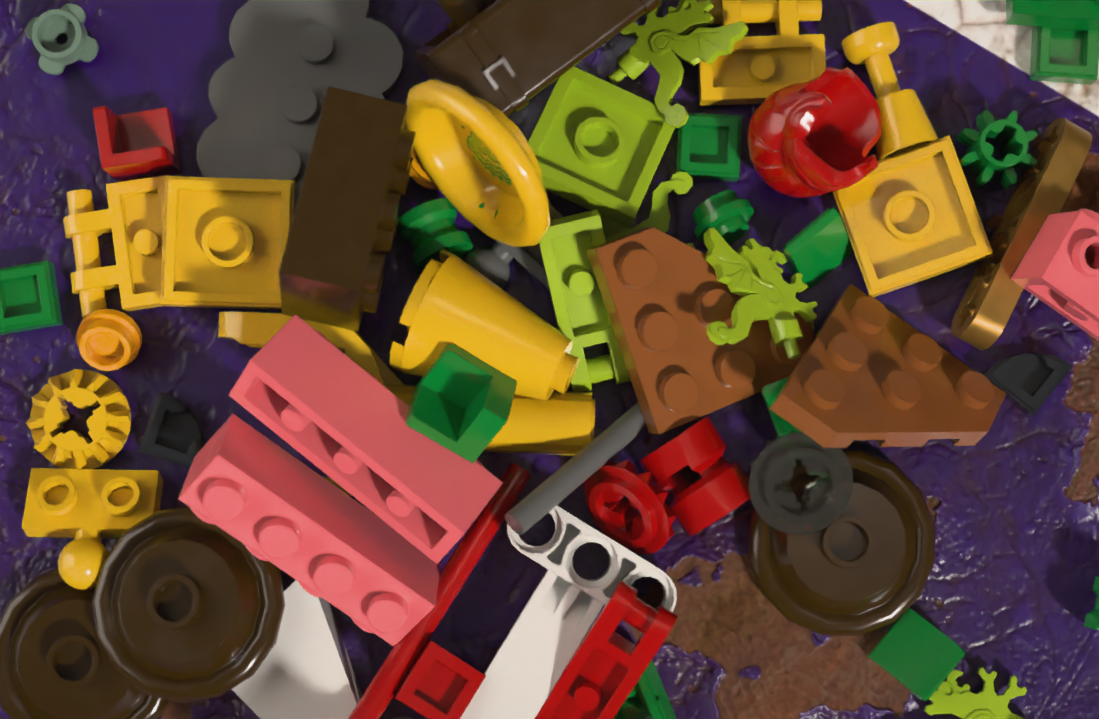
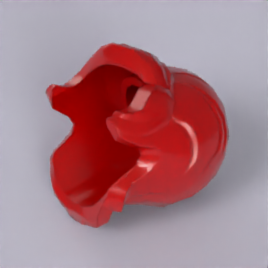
[747,66,882,198]

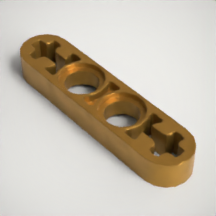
[951,117,1092,351]

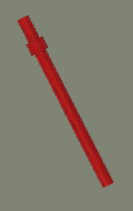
[348,463,531,719]

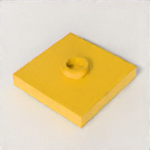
[832,135,993,298]
[160,176,297,310]

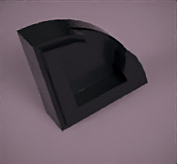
[982,353,1073,416]
[139,391,206,468]

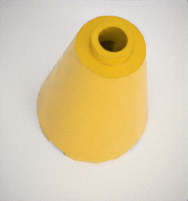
[390,250,579,401]

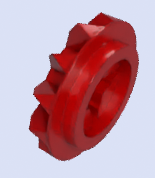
[584,460,677,554]

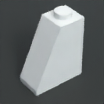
[232,580,363,719]

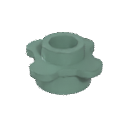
[26,4,99,75]

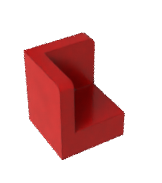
[93,105,181,182]
[393,640,486,719]

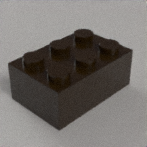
[279,86,416,332]

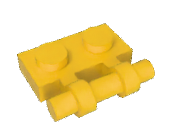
[697,0,826,106]
[63,175,169,318]

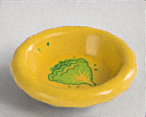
[405,80,550,247]

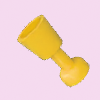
[841,22,939,160]

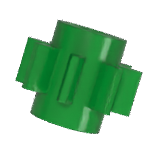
[956,109,1037,189]

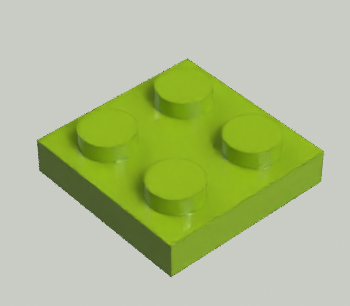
[528,67,675,228]

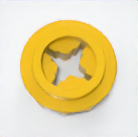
[26,369,131,470]

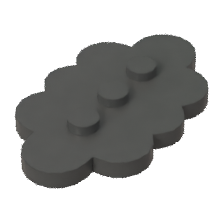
[196,0,405,205]

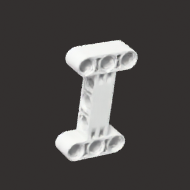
[392,506,677,719]

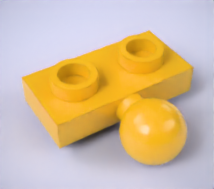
[22,468,163,590]

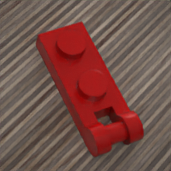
[535,580,678,719]

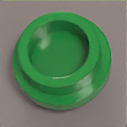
[692,190,754,244]

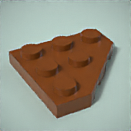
[586,227,815,435]
[770,284,1006,448]

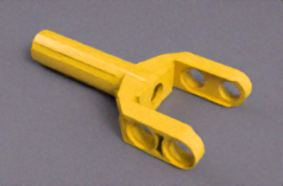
[218,311,595,497]

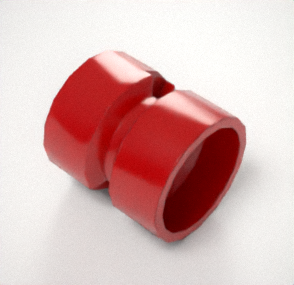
[638,416,758,537]

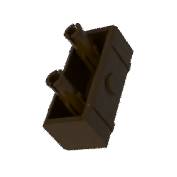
[413,0,662,117]

